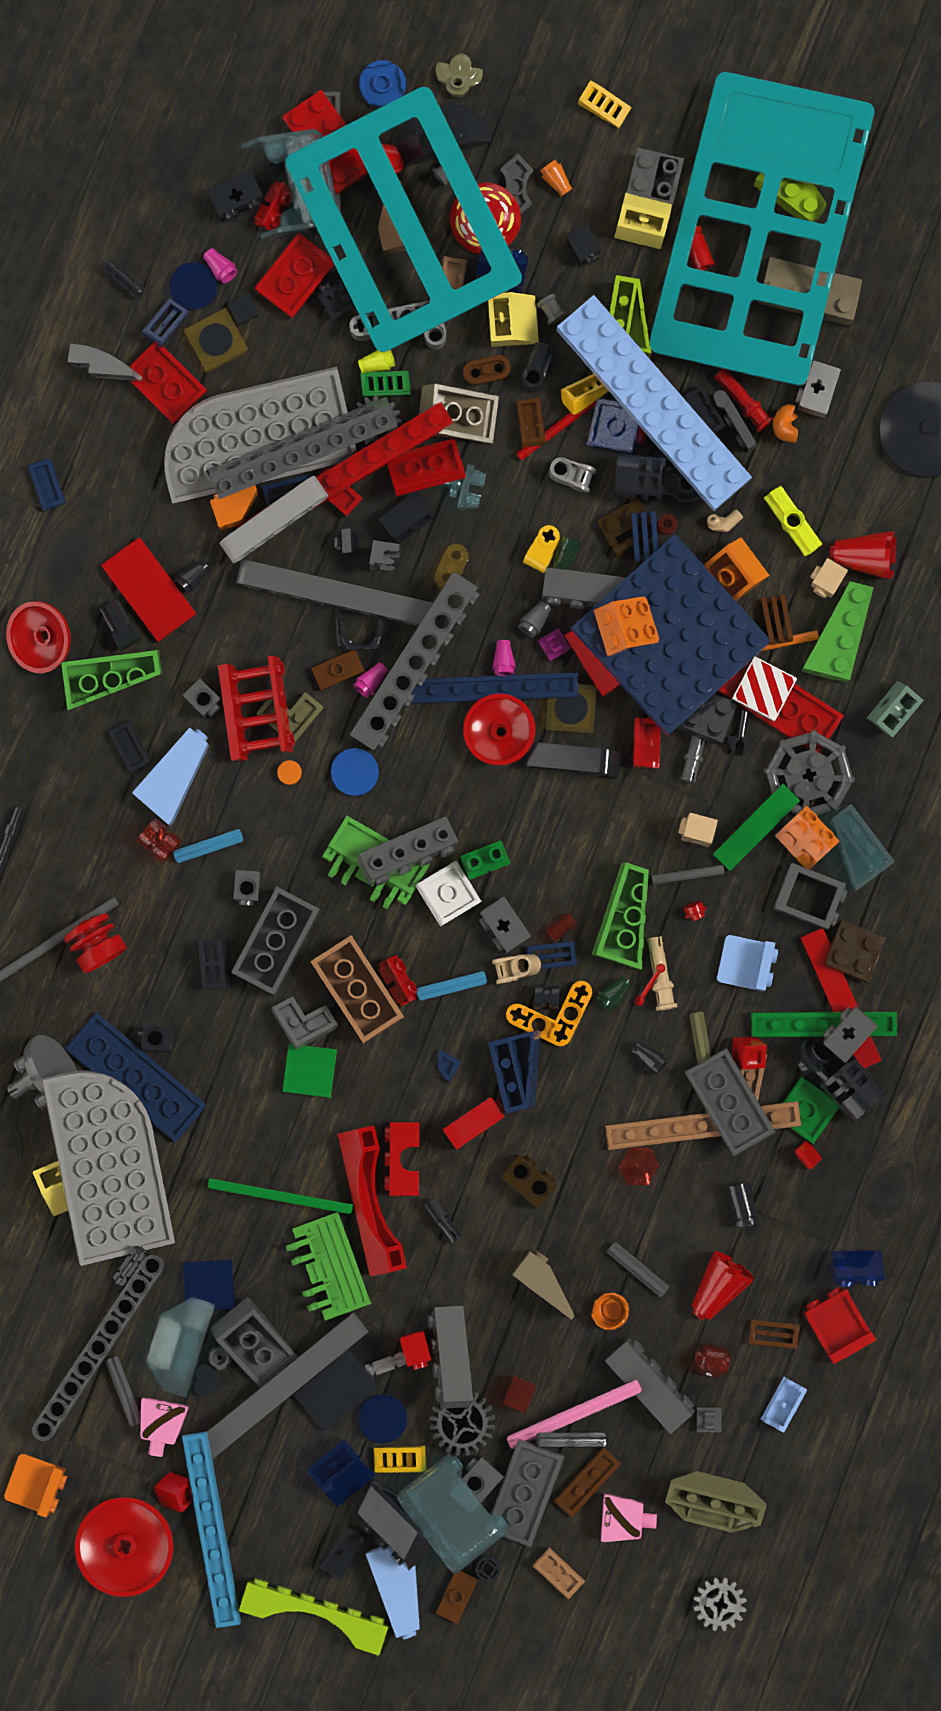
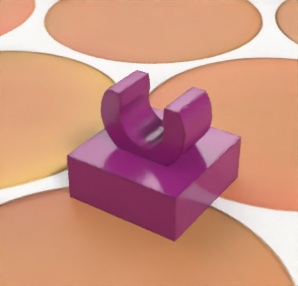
[538,628,571,662]

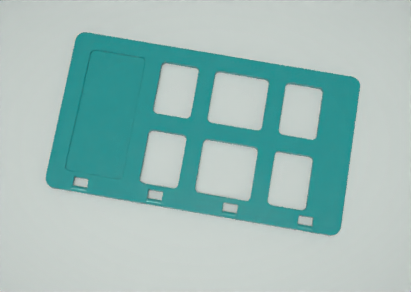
[649,72,875,386]

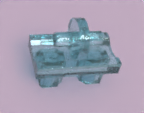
[445,464,486,511]

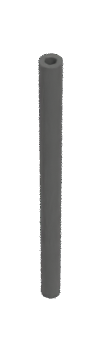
[0,897,119,982]

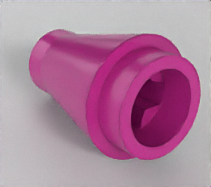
[203,248,237,283]
[492,640,516,676]
[354,662,389,698]

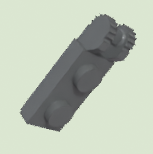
[713,390,757,452]

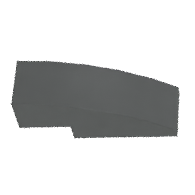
[68,343,142,381]

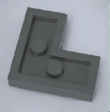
[272,997,338,1050]

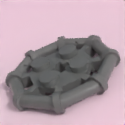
[764,730,855,815]

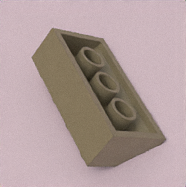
[758,257,862,326]

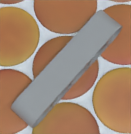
[220,476,328,563]

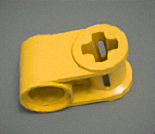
[523,525,560,573]

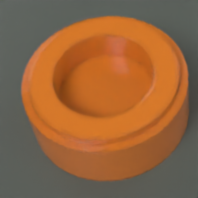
[278,760,302,785]

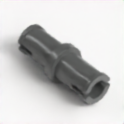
[681,735,705,784]

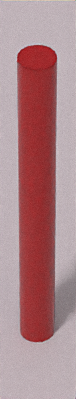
[516,401,597,461]

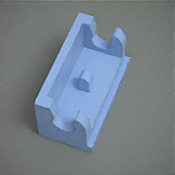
[761,1377,807,1433]

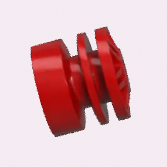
[63,913,128,974]

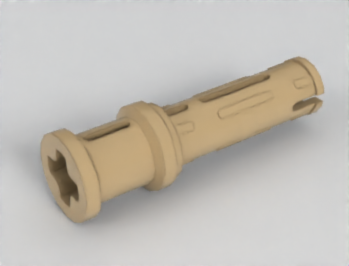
[647,936,677,1011]

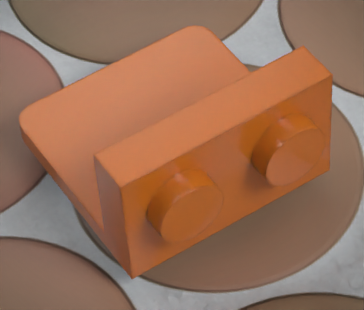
[594,597,659,656]
[4,1454,67,1517]

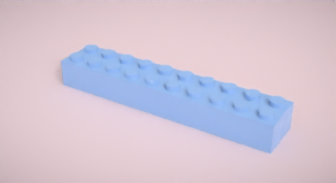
[557,295,752,511]

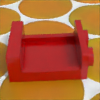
[803,1287,876,1364]

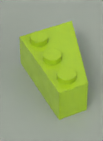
[754,173,827,222]
[609,275,651,359]

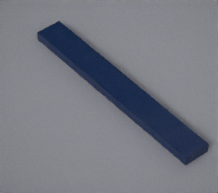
[386,673,579,705]

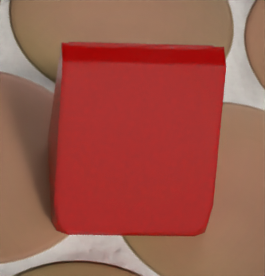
[794,1141,821,1169]

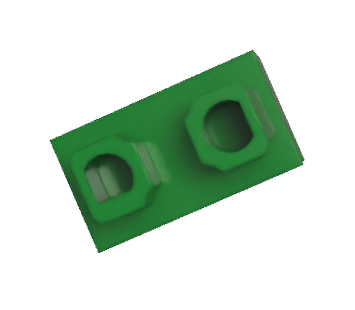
[460,840,511,881]

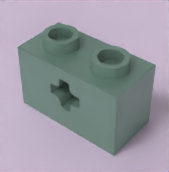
[867,681,924,737]

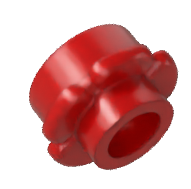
[684,900,707,921]

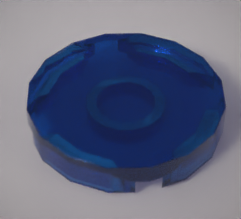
[170,262,218,311]
[359,1394,408,1444]

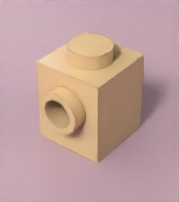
[810,558,848,598]

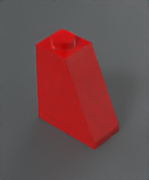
[443,1097,505,1150]

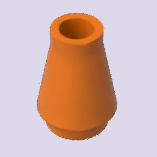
[540,160,572,196]

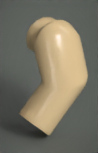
[707,509,743,532]

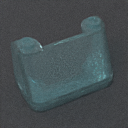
[397,1453,508,1574]

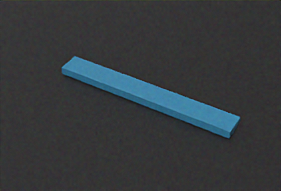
[182,1431,241,1628]

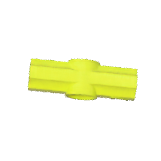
[764,486,822,557]

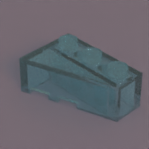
[830,804,895,892]

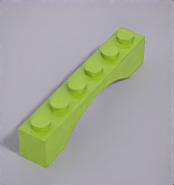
[239,1578,388,1655]

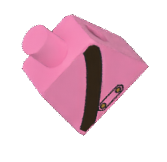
[141,1397,189,1457]
[600,1493,657,1542]

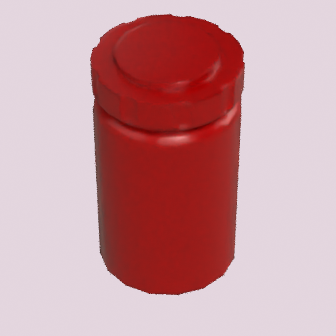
[688,226,715,271]

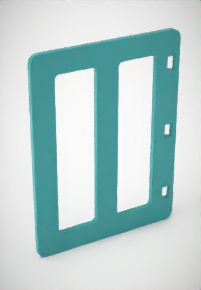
[286,87,522,352]

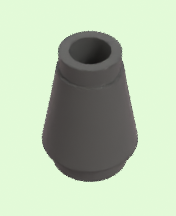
[518,601,551,638]

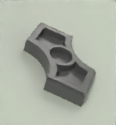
[500,153,534,215]

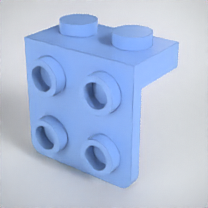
[717,935,778,992]

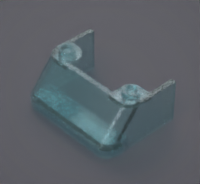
[242,129,338,239]

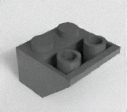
[627,148,684,205]

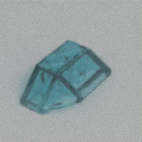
[146,1297,215,1398]

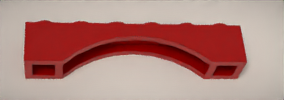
[338,1126,407,1276]

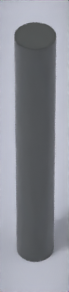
[651,865,724,885]

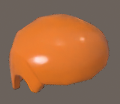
[773,404,798,443]
[591,1293,629,1330]

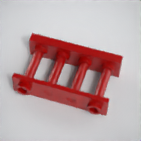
[218,656,295,762]

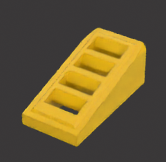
[578,81,631,128]
[561,374,609,415]
[373,1446,426,1473]

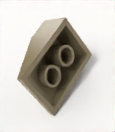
[419,384,499,444]
[512,1250,574,1320]

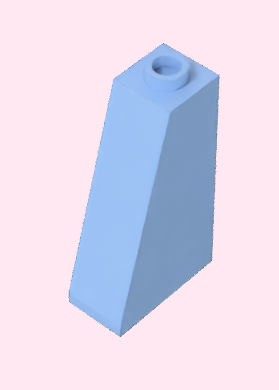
[132,728,209,826]
[366,1547,420,1639]

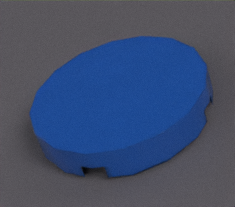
[359,60,406,108]
[331,748,379,797]

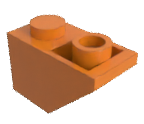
[210,485,258,531]

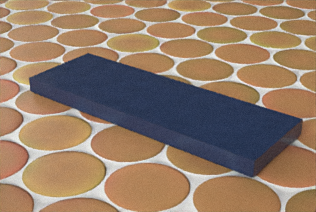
[65,1012,207,1143]

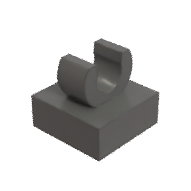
[697,1407,721,1432]

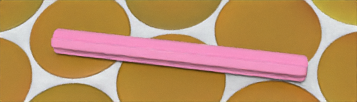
[507,1380,642,1448]

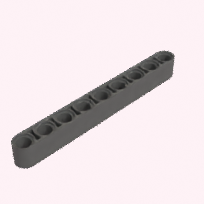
[236,560,447,629]
[32,1255,164,1441]
[207,1312,369,1459]

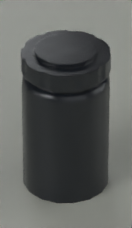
[726,1182,759,1228]

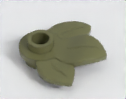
[436,53,483,98]

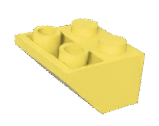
[614,193,672,249]
[488,292,539,347]
[33,1161,68,1216]

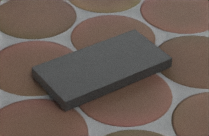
[685,1048,776,1157]
[485,1438,565,1547]

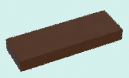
[554,1447,621,1518]

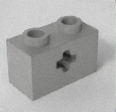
[795,361,841,419]

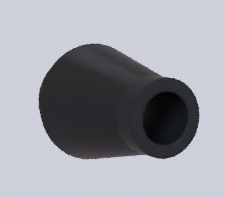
[174,560,210,594]
[631,1042,668,1075]

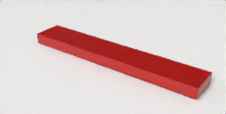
[800,928,882,1068]

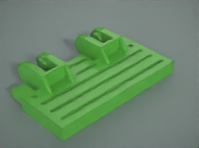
[322,816,430,909]
[286,1212,371,1320]

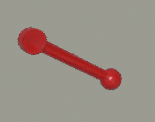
[634,963,665,1006]

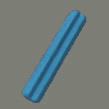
[173,829,243,863]
[417,971,487,1001]

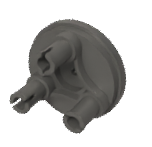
[7,1035,77,1110]

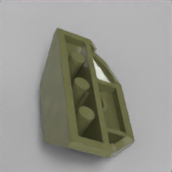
[665,1471,767,1533]

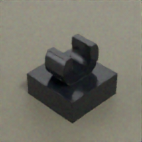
[332,528,360,556]

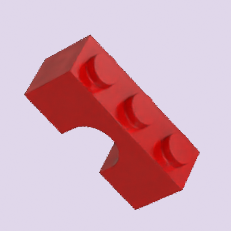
[385,1122,420,1196]

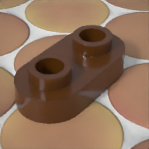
[463,355,510,386]

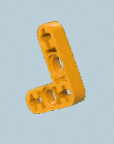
[506,981,592,1046]

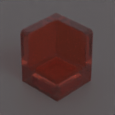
[619,1148,659,1185]
[503,1375,536,1413]

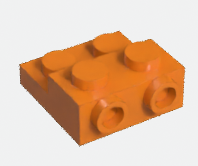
[775,806,840,869]

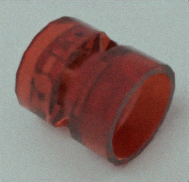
[136,818,182,864]

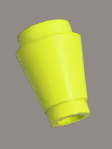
[358,350,395,373]

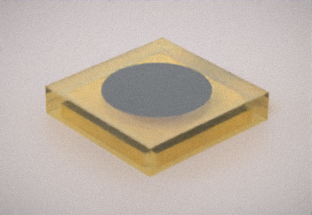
[184,308,248,373]
[545,684,597,734]

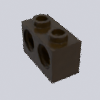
[501,1154,556,1209]

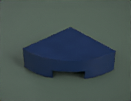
[437,1050,461,1082]

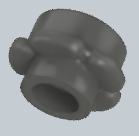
[208,1346,232,1370]

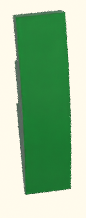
[713,784,800,872]

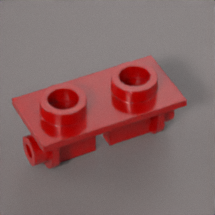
[254,181,294,234]
[378,955,418,1007]

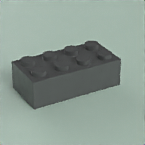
[231,887,320,996]

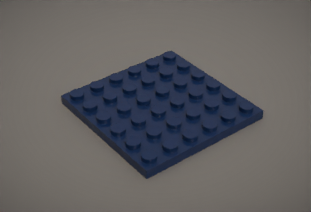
[570,534,770,736]

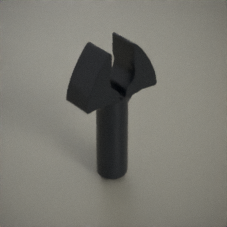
[727,709,754,756]

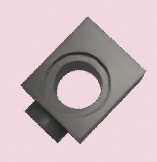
[183,679,221,718]
[234,870,261,906]

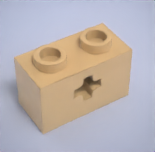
[678,813,718,847]

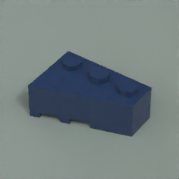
[489,1030,541,1113]

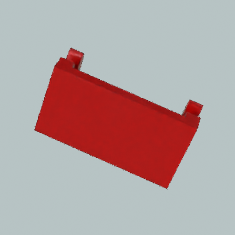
[633,718,661,769]

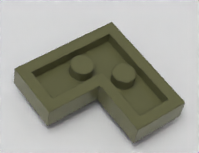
[256,692,324,743]

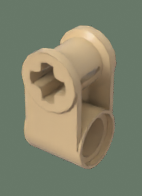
[492,954,541,984]

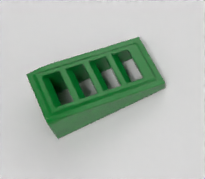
[361,371,411,400]

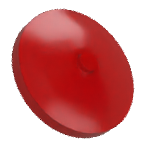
[75,1497,174,1597]

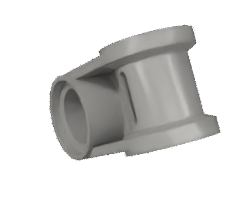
[549,457,597,493]

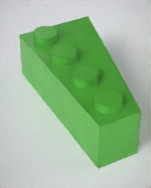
[801,581,873,683]
[61,650,162,710]
[592,862,649,970]

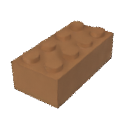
[310,935,404,1044]

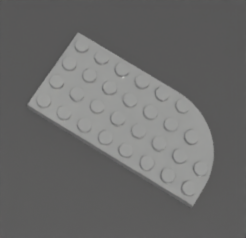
[164,367,357,504]
[41,1071,175,1266]

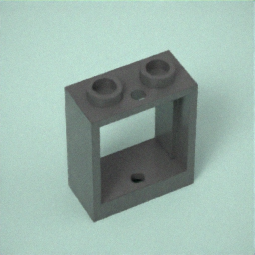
[773,863,848,930]

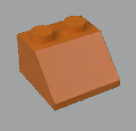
[704,537,770,601]

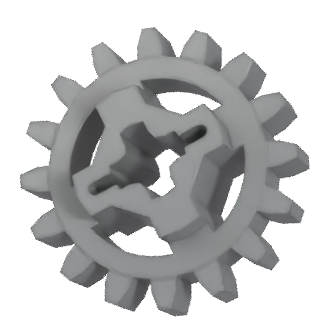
[693,1577,746,1631]

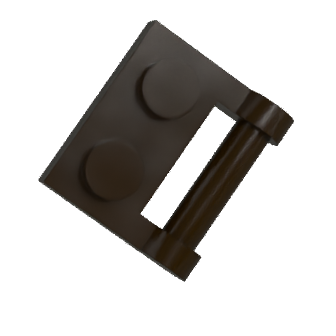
[597,498,659,558]

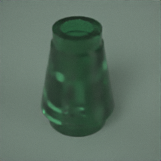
[552,536,581,570]
[596,976,631,1012]

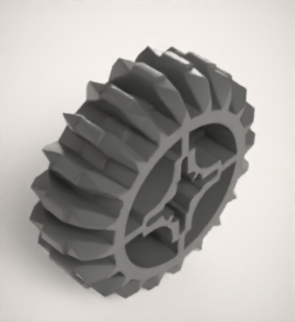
[430,1392,495,1455]

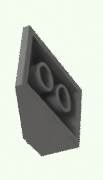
[210,1297,297,1388]

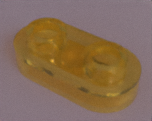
[435,544,468,590]

